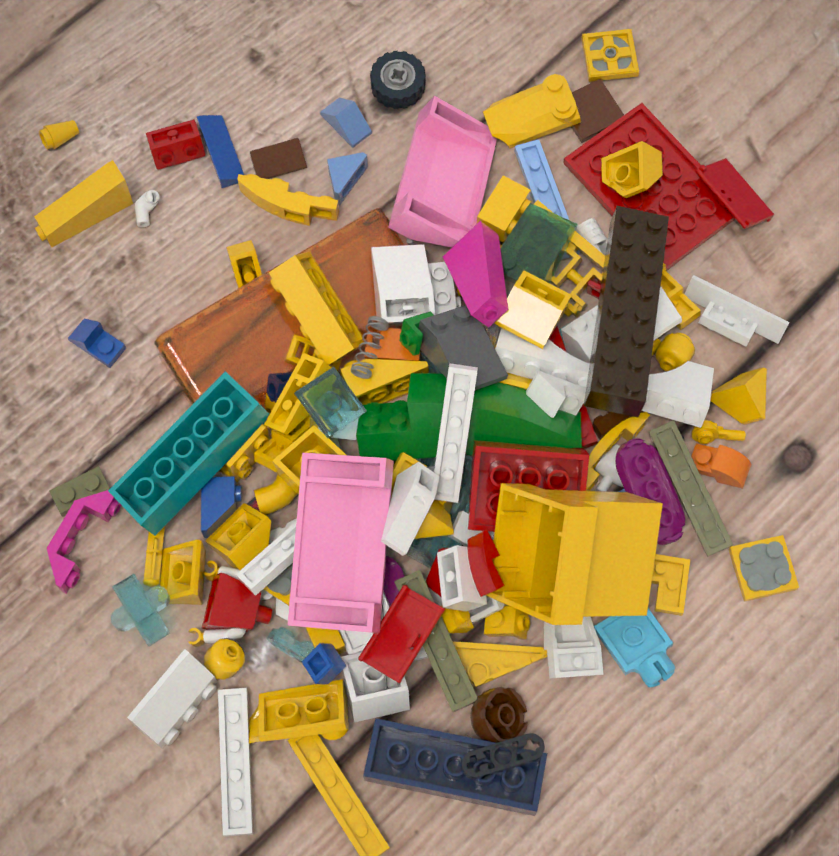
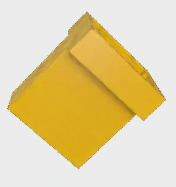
[486,483,663,625]

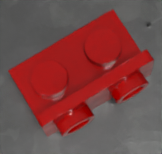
[146,119,205,170]

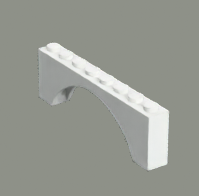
[495,328,714,428]

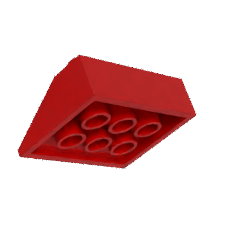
[468,440,590,532]

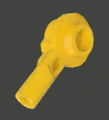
[691,420,746,444]

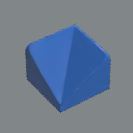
[302,643,346,685]

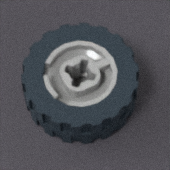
[370,50,426,109]

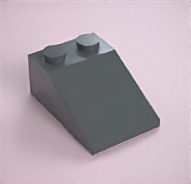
[419,305,508,390]

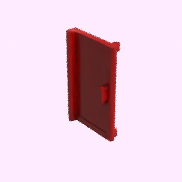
[696,158,775,229]
[358,585,445,684]

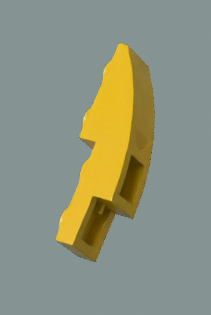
[237,174,339,226]

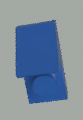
[68,318,126,368]

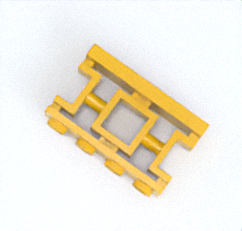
[500,200,605,318]

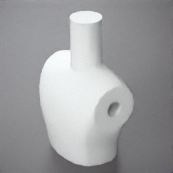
[595,445,623,492]

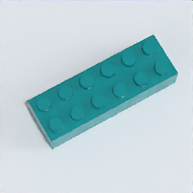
[108,371,269,536]

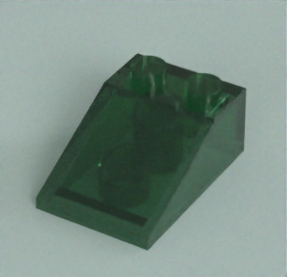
[500,203,578,283]

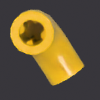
[254,473,298,515]

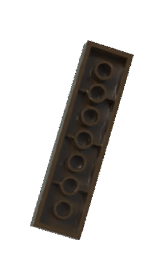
[584,206,669,417]

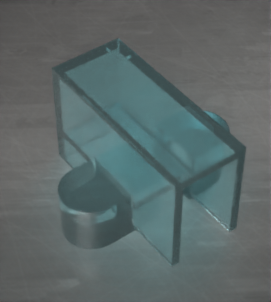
[111,574,170,647]

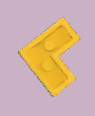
[651,554,690,616]

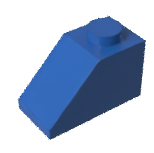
[201,476,242,538]

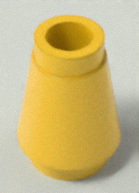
[39,120,79,150]

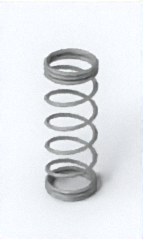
[350,316,389,379]

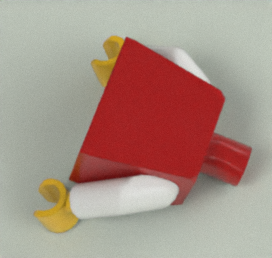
[188,560,272,647]

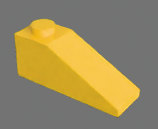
[264,353,340,435]

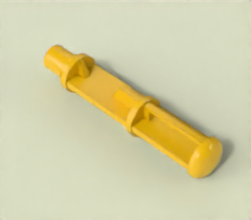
[143,526,165,587]

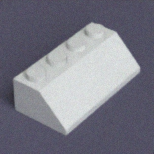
[561,286,682,364]

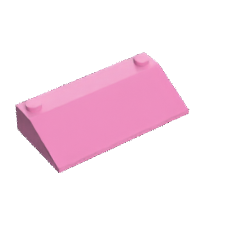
[388,96,497,247]
[288,453,394,633]

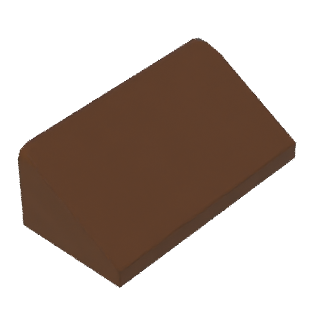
[250,138,307,179]

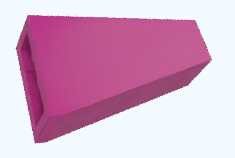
[443,221,508,327]

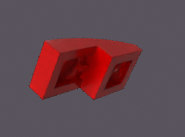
[467,530,505,597]

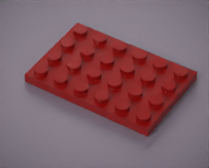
[563,103,735,271]

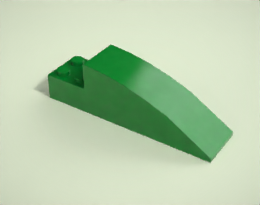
[356,373,582,460]

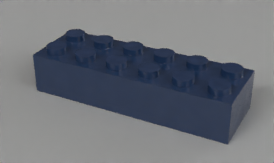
[363,718,548,816]

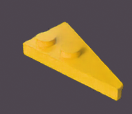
[452,641,548,688]

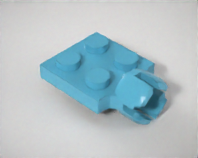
[594,608,675,688]

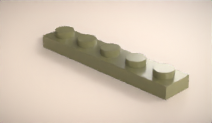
[649,420,733,557]
[394,570,477,712]

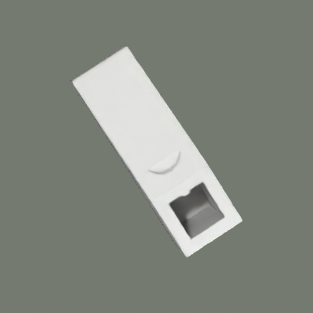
[381,462,440,556]

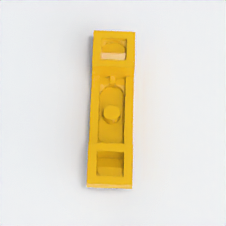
[586,412,650,491]

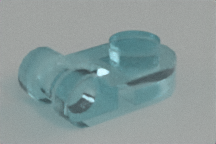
[266,627,314,663]

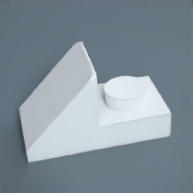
[526,370,586,418]

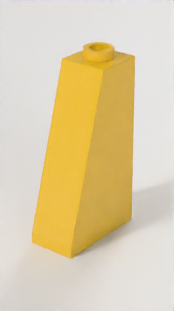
[34,160,133,248]

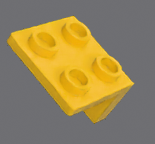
[219,424,270,482]

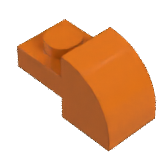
[691,443,752,489]

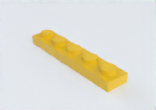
[287,735,390,856]

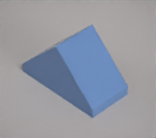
[320,98,372,148]
[327,152,368,205]

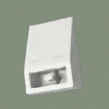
[371,244,435,327]

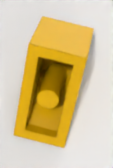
[226,240,268,305]

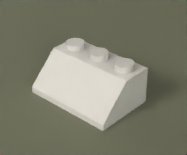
[127,649,218,748]

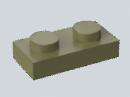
[49,466,110,517]

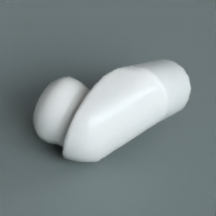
[135,190,160,227]

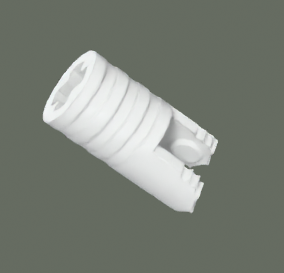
[575,218,608,267]

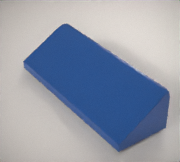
[197,115,244,188]

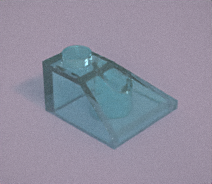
[294,367,367,439]

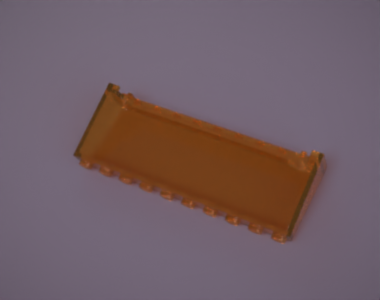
[154,208,404,406]

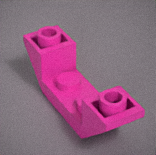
[46,490,122,594]

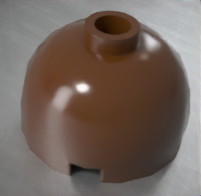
[470,687,528,743]

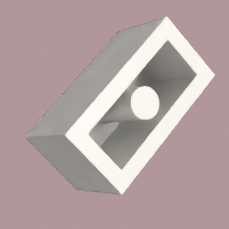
[437,545,487,611]

